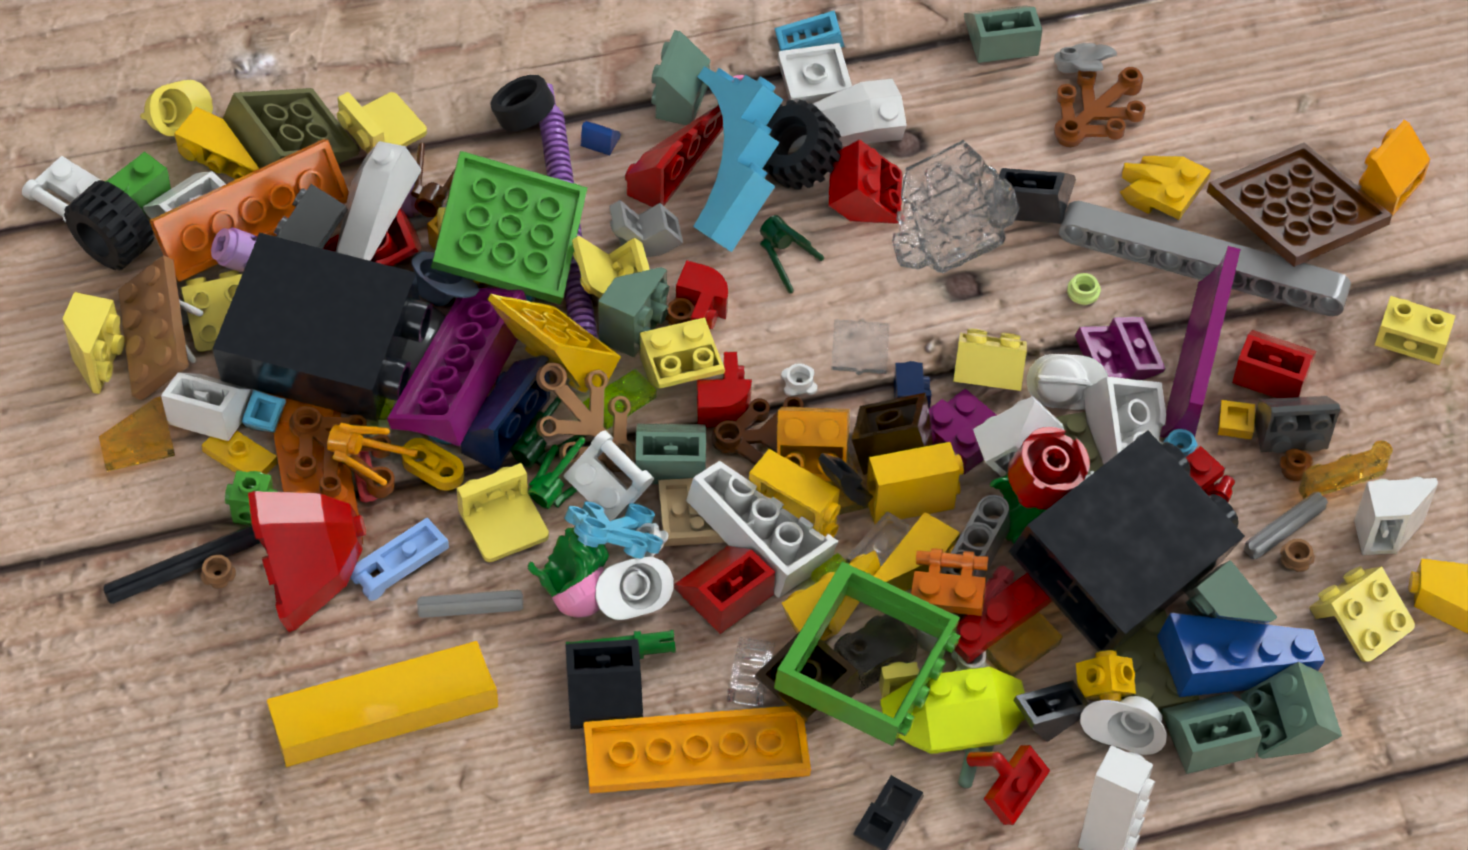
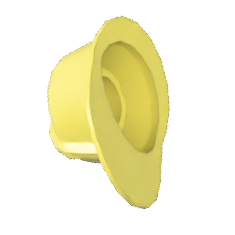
[140,80,213,136]

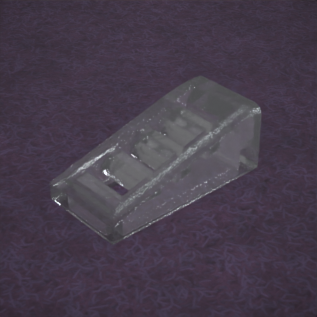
[727,637,775,707]

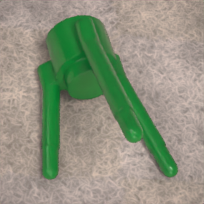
[528,437,605,509]

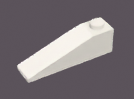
[789,79,907,152]
[336,141,421,261]
[1083,377,1166,464]

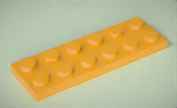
[584,706,811,794]

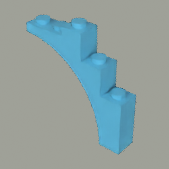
[693,66,783,252]

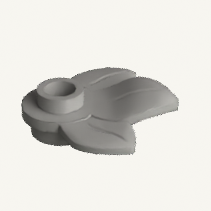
[1054,43,1117,73]

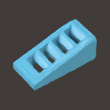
[774,11,845,51]

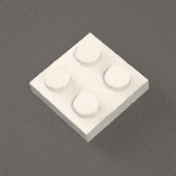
[778,43,852,104]

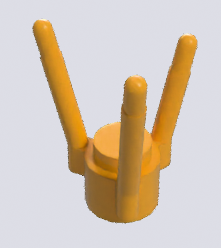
[327,422,417,486]

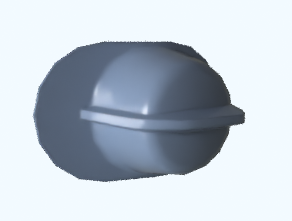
[411,251,479,306]

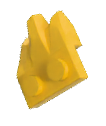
[1120,156,1211,220]

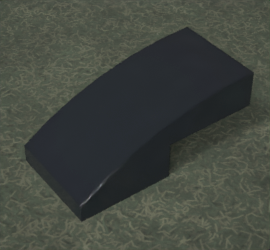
[818,453,873,507]
[853,775,924,850]

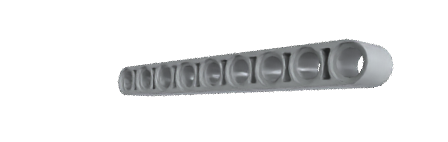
[1059,201,1351,316]

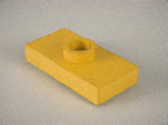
[201,430,278,474]

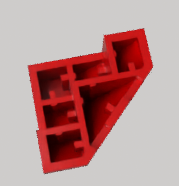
[248,491,366,632]

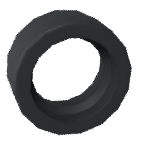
[490,75,555,131]

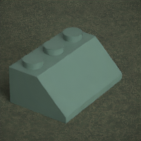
[1185,560,1277,624]

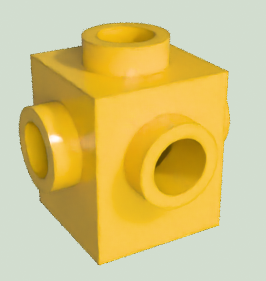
[1075,650,1136,702]

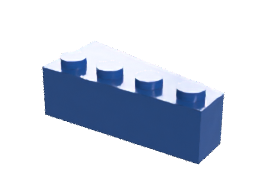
[1157,613,1325,697]

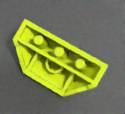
[880,667,1025,754]

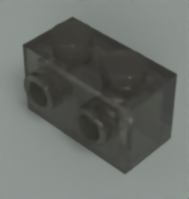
[834,614,918,694]

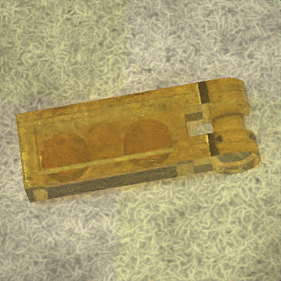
[1298,440,1393,499]

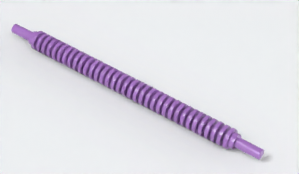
[539,83,598,339]

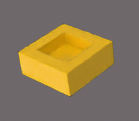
[1217,400,1255,440]

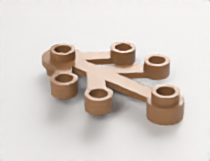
[536,363,636,472]

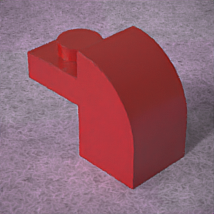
[676,260,728,330]
[697,352,752,427]

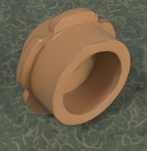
[1280,539,1315,572]
[200,555,236,589]

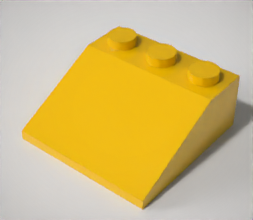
[488,294,621,393]

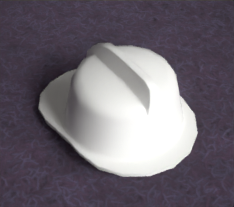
[1026,354,1108,410]
[595,557,674,620]
[1080,696,1167,755]

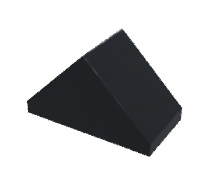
[1013,680,1089,742]

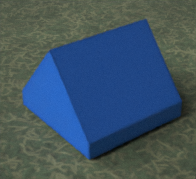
[580,121,621,156]

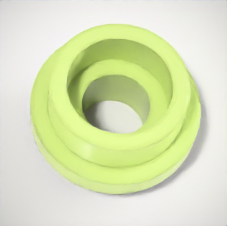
[1067,273,1101,305]

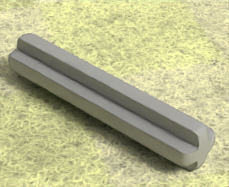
[1244,492,1328,559]
[417,590,523,618]

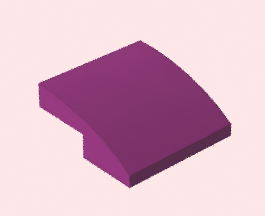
[1075,317,1166,380]

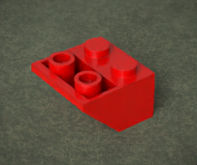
[828,139,903,224]
[1232,330,1317,398]
[674,546,775,634]

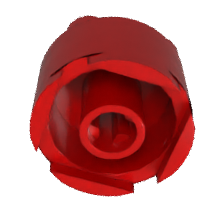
[1008,427,1090,510]

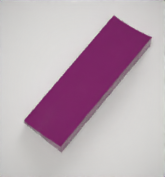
[1160,246,1241,438]
[387,288,527,446]

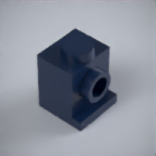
[893,361,932,408]

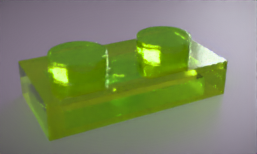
[582,368,657,430]

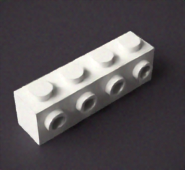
[1078,745,1155,850]

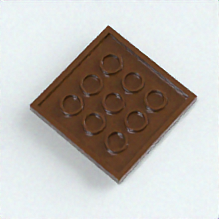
[1207,142,1392,267]

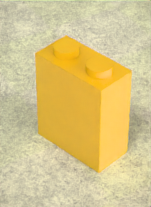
[866,442,964,525]

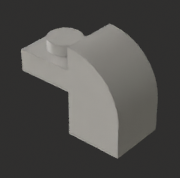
[609,200,683,257]

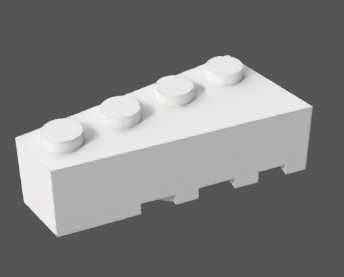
[686,461,838,598]

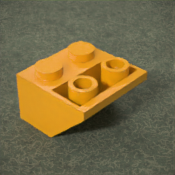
[1358,120,1431,217]
[777,407,850,481]

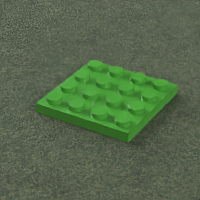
[431,151,588,304]

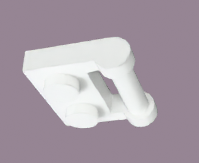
[22,156,100,223]
[563,430,654,521]

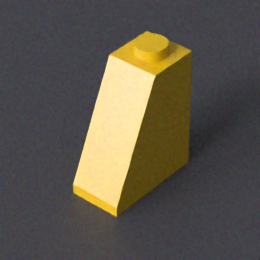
[1408,558,1468,634]

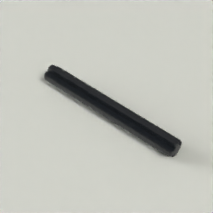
[103,525,261,604]

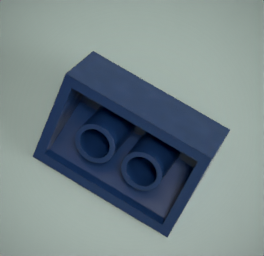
[461,355,550,471]

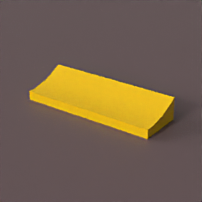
[266,641,498,767]

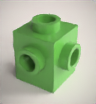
[225,471,278,525]

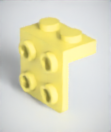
[337,92,427,154]
[572,236,650,298]
[181,270,242,352]
[457,463,549,562]
[1309,566,1415,662]

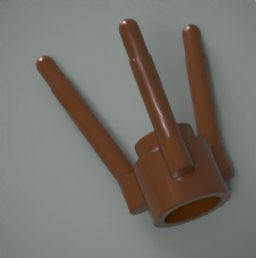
[411,142,455,217]

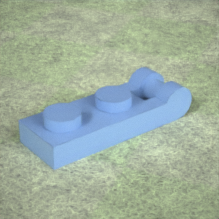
[350,518,449,601]

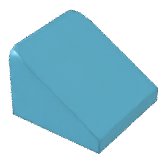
[241,390,286,433]

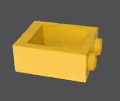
[749,449,841,537]

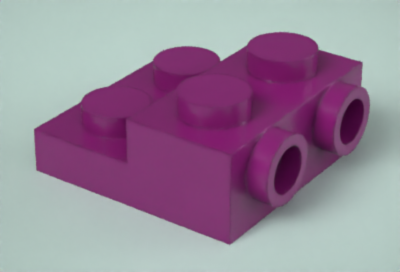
[929,388,997,475]

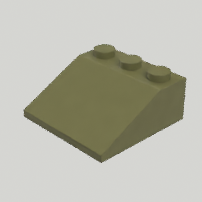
[222,88,360,169]

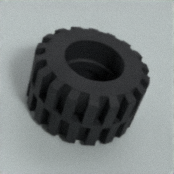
[763,100,842,190]
[64,180,154,271]

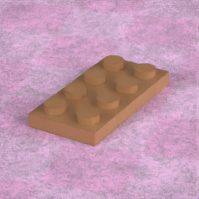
[118,255,189,401]

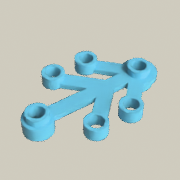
[564,501,663,559]

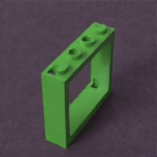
[774,561,961,746]

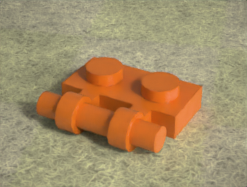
[911,548,989,616]

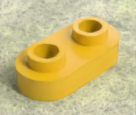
[401,438,464,491]

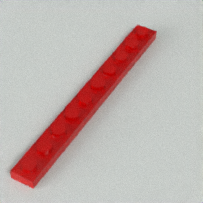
[954,446,1225,664]

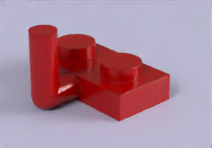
[966,745,1050,825]

